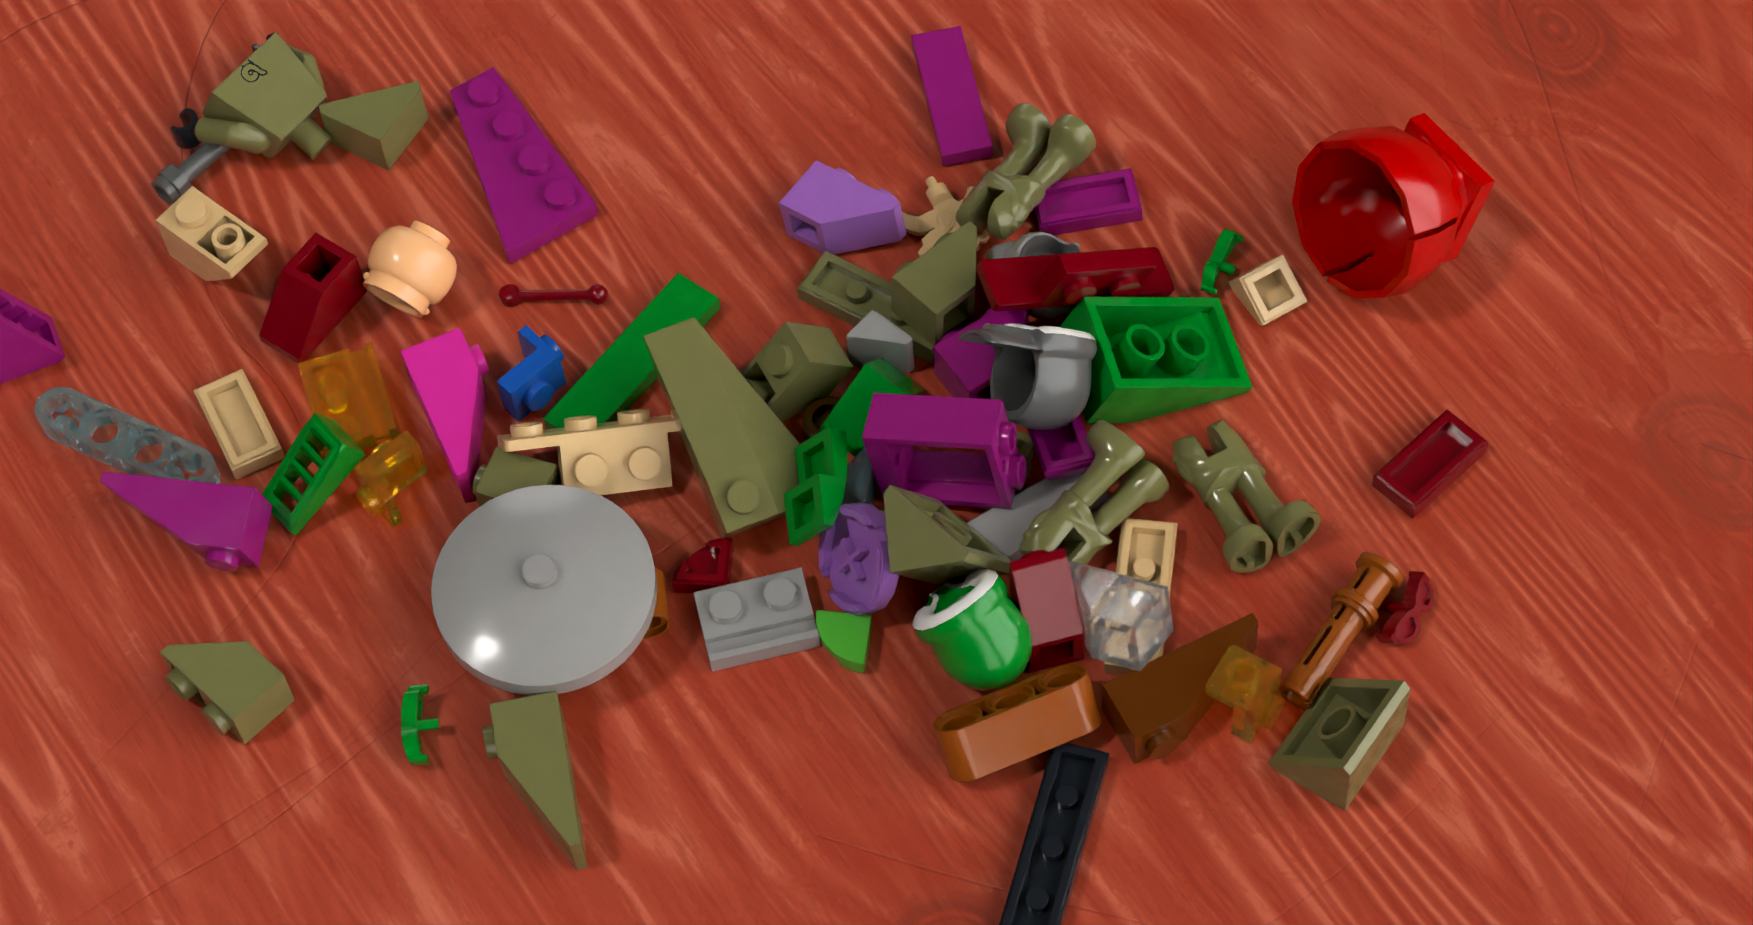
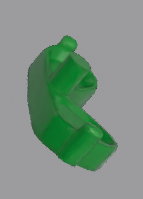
[1200,228,1244,295]

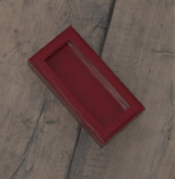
[1372,409,1488,519]

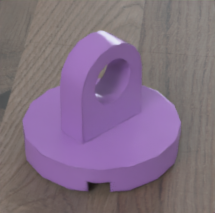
[818,502,899,615]

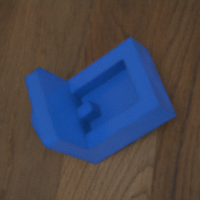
[497,325,566,422]

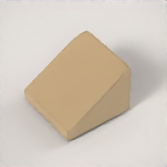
[1228,255,1308,326]

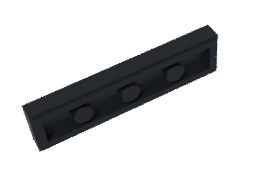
[999,743,1109,925]

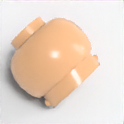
[363,221,457,318]

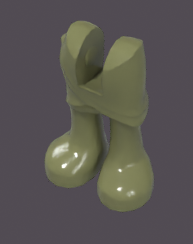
[956,103,1096,240]
[1172,419,1321,573]
[1019,420,1169,579]

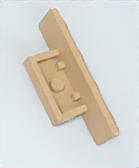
[497,409,679,495]

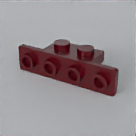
[976,247,1175,311]

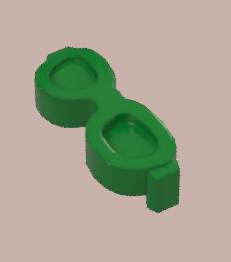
[401,684,440,765]

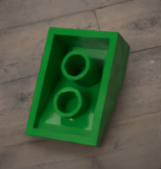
[1060,297,1252,423]

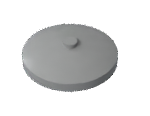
[431,485,658,695]

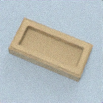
[193,369,285,480]

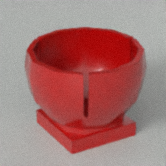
[1292,113,1495,299]

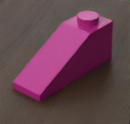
[400,327,490,503]

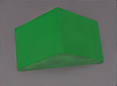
[819,357,925,463]

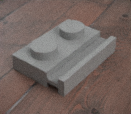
[693,567,821,672]

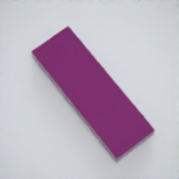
[911,26,993,166]

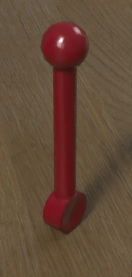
[499,284,608,307]

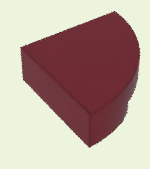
[672,537,734,593]

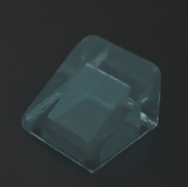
[841,447,877,505]

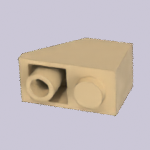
[156,186,268,281]

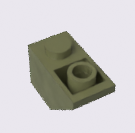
[891,221,977,346]
[741,322,853,422]
[160,641,295,745]

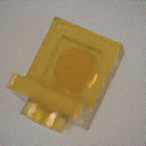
[354,430,428,528]
[1205,645,1285,744]

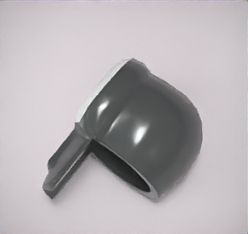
[959,323,1097,430]

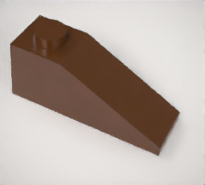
[1102,613,1258,764]

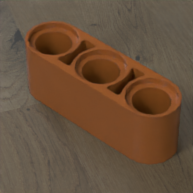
[933,663,1102,782]

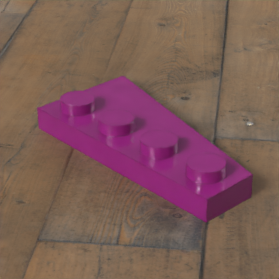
[450,67,598,264]

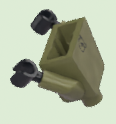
[169,32,333,160]

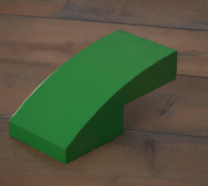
[784,427,848,546]

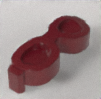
[1376,571,1434,644]

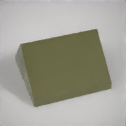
[883,485,1012,585]
[1269,677,1411,811]

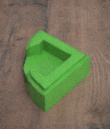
[816,610,872,673]

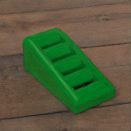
[262,412,366,535]

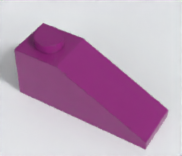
[100,472,273,571]

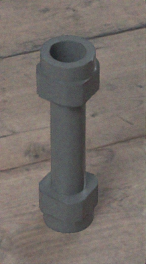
[151,143,231,205]

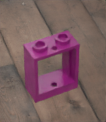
[862,393,1026,509]

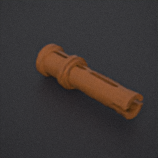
[1278,552,1403,709]

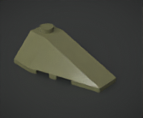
[643,317,800,538]

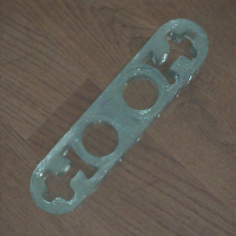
[34,387,220,484]

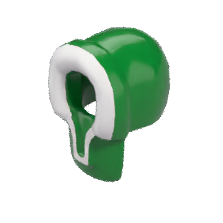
[912,569,1032,691]

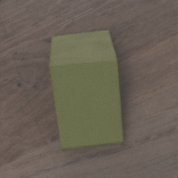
[319,81,429,170]

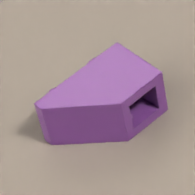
[779,160,907,255]

